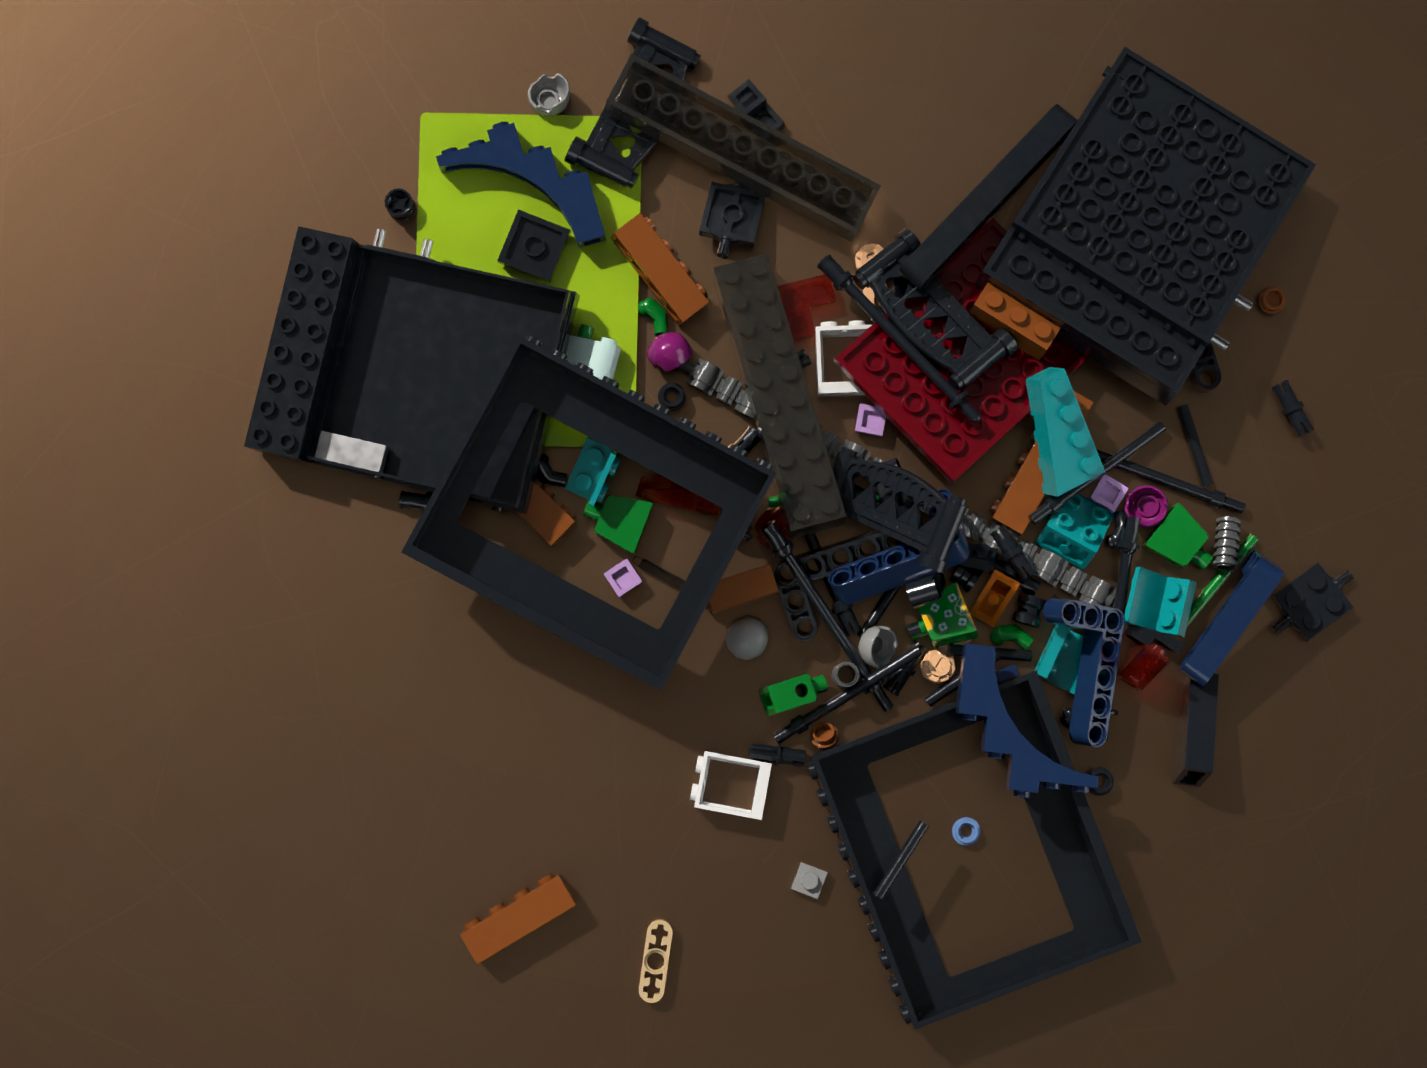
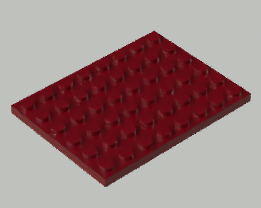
[833,218,1088,484]

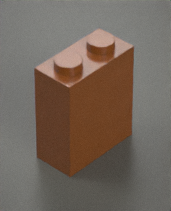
[705,564,778,614]

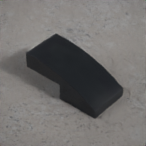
[728,79,785,143]
[1123,627,1185,655]

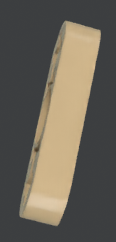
[639,919,673,1003]

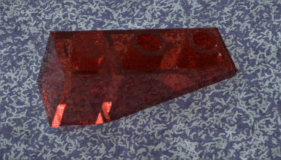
[636,474,720,517]
[1116,643,1170,691]

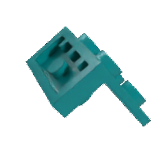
[565,437,621,507]
[1035,494,1114,570]
[1124,567,1197,637]
[1034,625,1083,695]

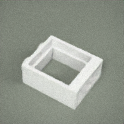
[815,320,872,397]
[690,751,772,820]

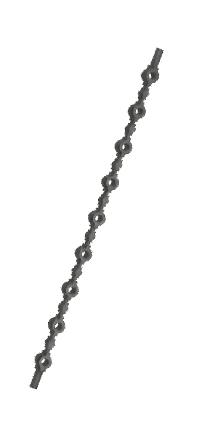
[677,358,1127,616]

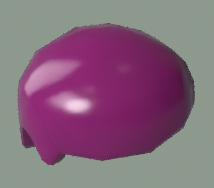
[647,332,692,371]
[1124,485,1168,528]

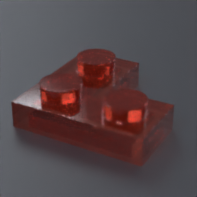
[775,274,836,342]

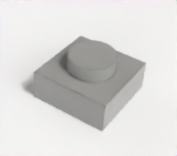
[791,862,828,899]

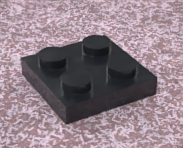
[497,209,571,283]

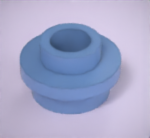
[952,817,981,846]

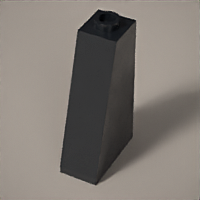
[1172,674,1219,787]

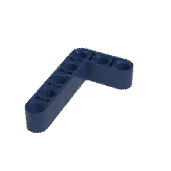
[828,489,969,605]
[1179,549,1284,686]
[1043,598,1124,747]

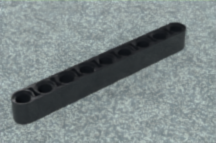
[899,104,1078,290]

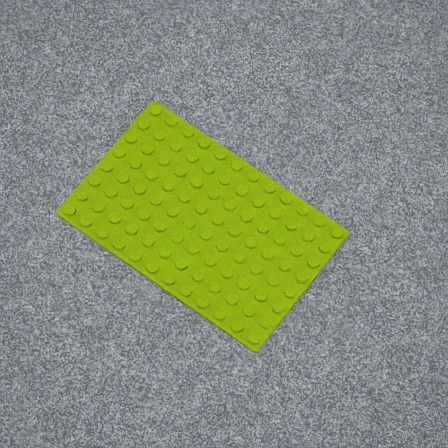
[416,112,643,447]

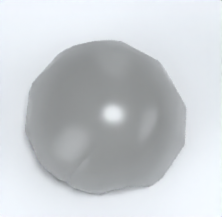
[528,73,570,116]
[725,615,769,660]
[858,625,898,669]

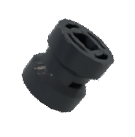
[384,188,415,221]
[1012,593,1046,628]

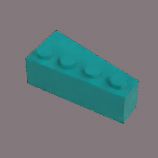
[1026,367,1105,497]

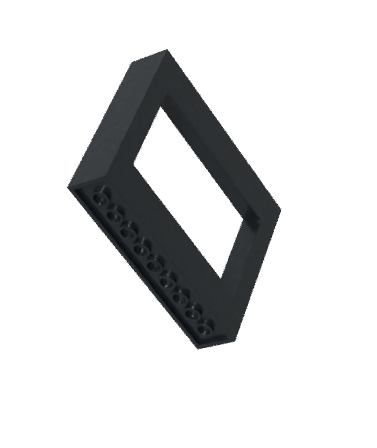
[401,335,777,690]
[806,671,1142,1029]

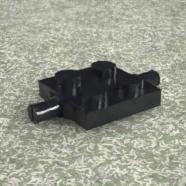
[699,170,766,259]
[1270,563,1354,642]

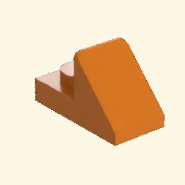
[969,570,1020,627]

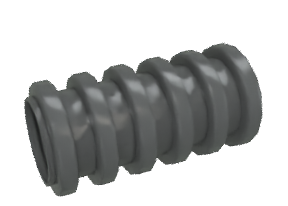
[1212,516,1242,571]
[832,662,859,688]

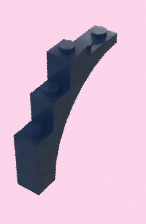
[436,122,606,248]
[956,643,1099,798]

